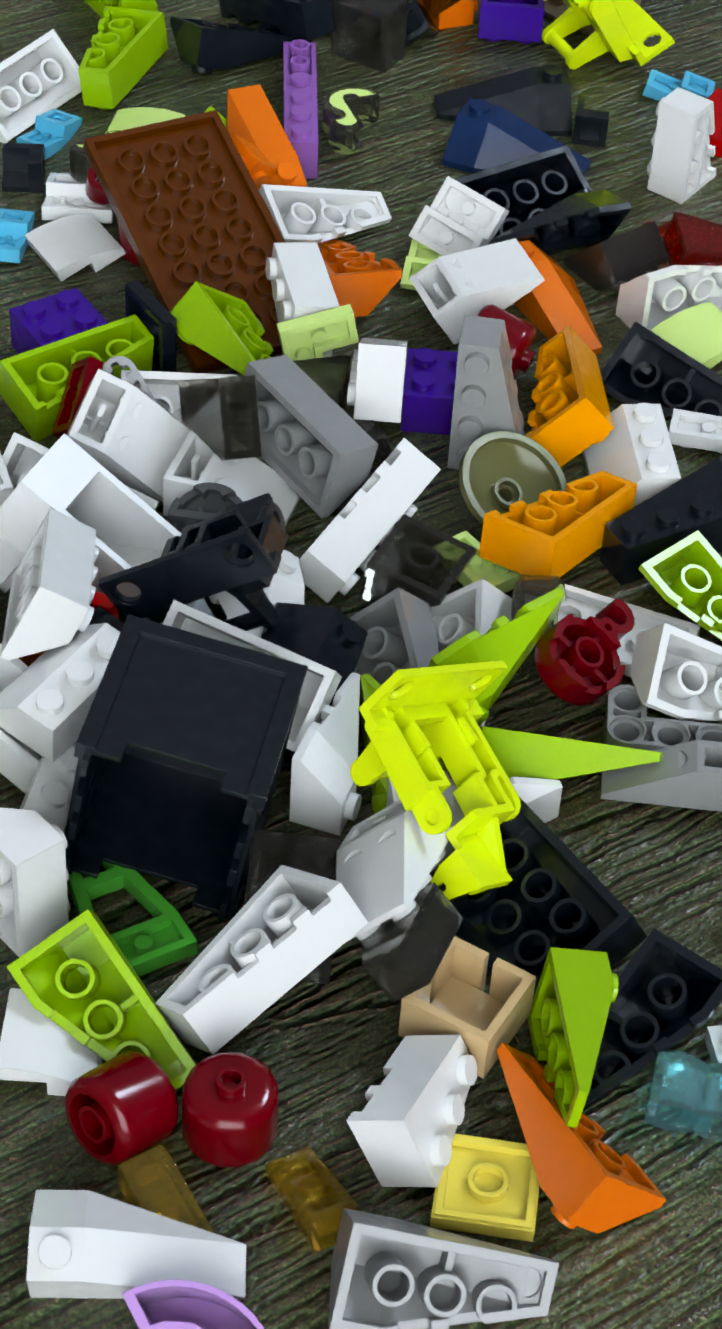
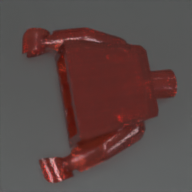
[640,211,722,266]

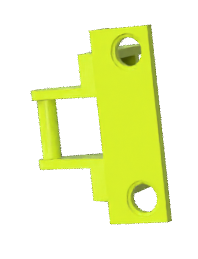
[541,0,675,70]
[350,660,521,901]

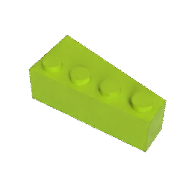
[78,6,168,110]
[0,314,154,442]

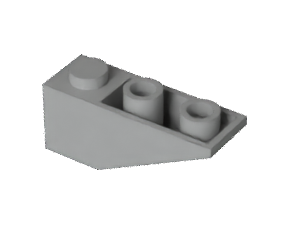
[600,739,722,812]

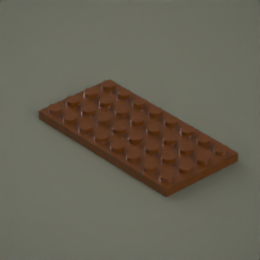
[83,110,285,373]

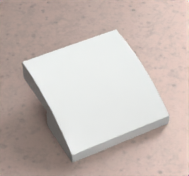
[42,172,115,224]
[408,176,509,256]
[25,213,125,282]
[0,988,103,1096]

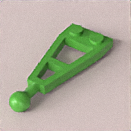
[63,823,198,976]

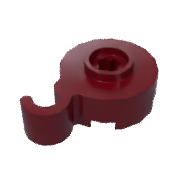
[535,598,634,705]

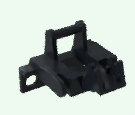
[98,493,288,631]

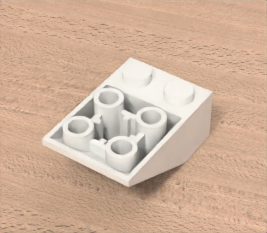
[409,238,545,345]
[67,369,190,502]
[163,430,301,526]
[336,800,452,943]

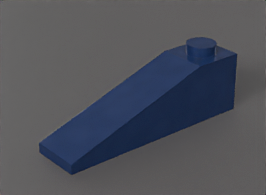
[442,98,592,176]

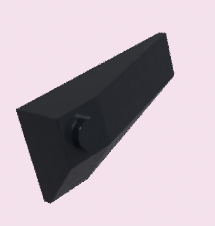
[170,16,313,74]
[261,602,368,772]
[583,928,722,1111]

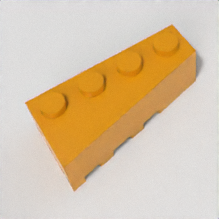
[525,325,614,468]
[478,470,637,586]

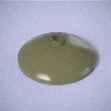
[459,431,567,525]

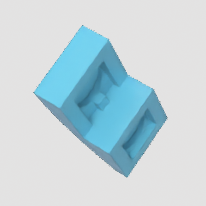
[642,69,715,101]
[16,109,82,160]
[0,208,35,264]

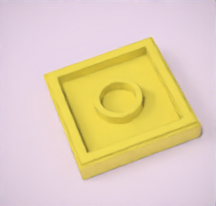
[430,1133,540,1242]

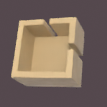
[398,934,536,1079]

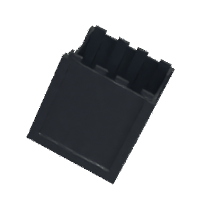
[65,614,308,920]

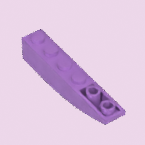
[283,39,319,179]

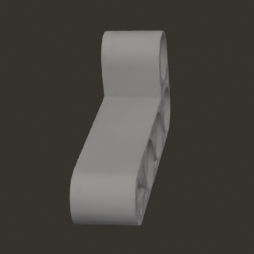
[603,684,722,751]

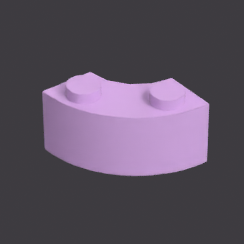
[122,1280,264,1329]

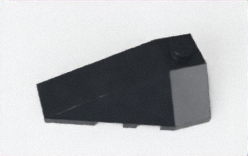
[434,64,572,136]
[488,189,632,253]
[601,321,722,417]

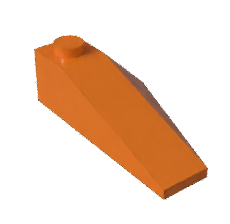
[226,84,308,187]
[318,238,402,321]
[513,240,602,355]
[496,1043,667,1234]

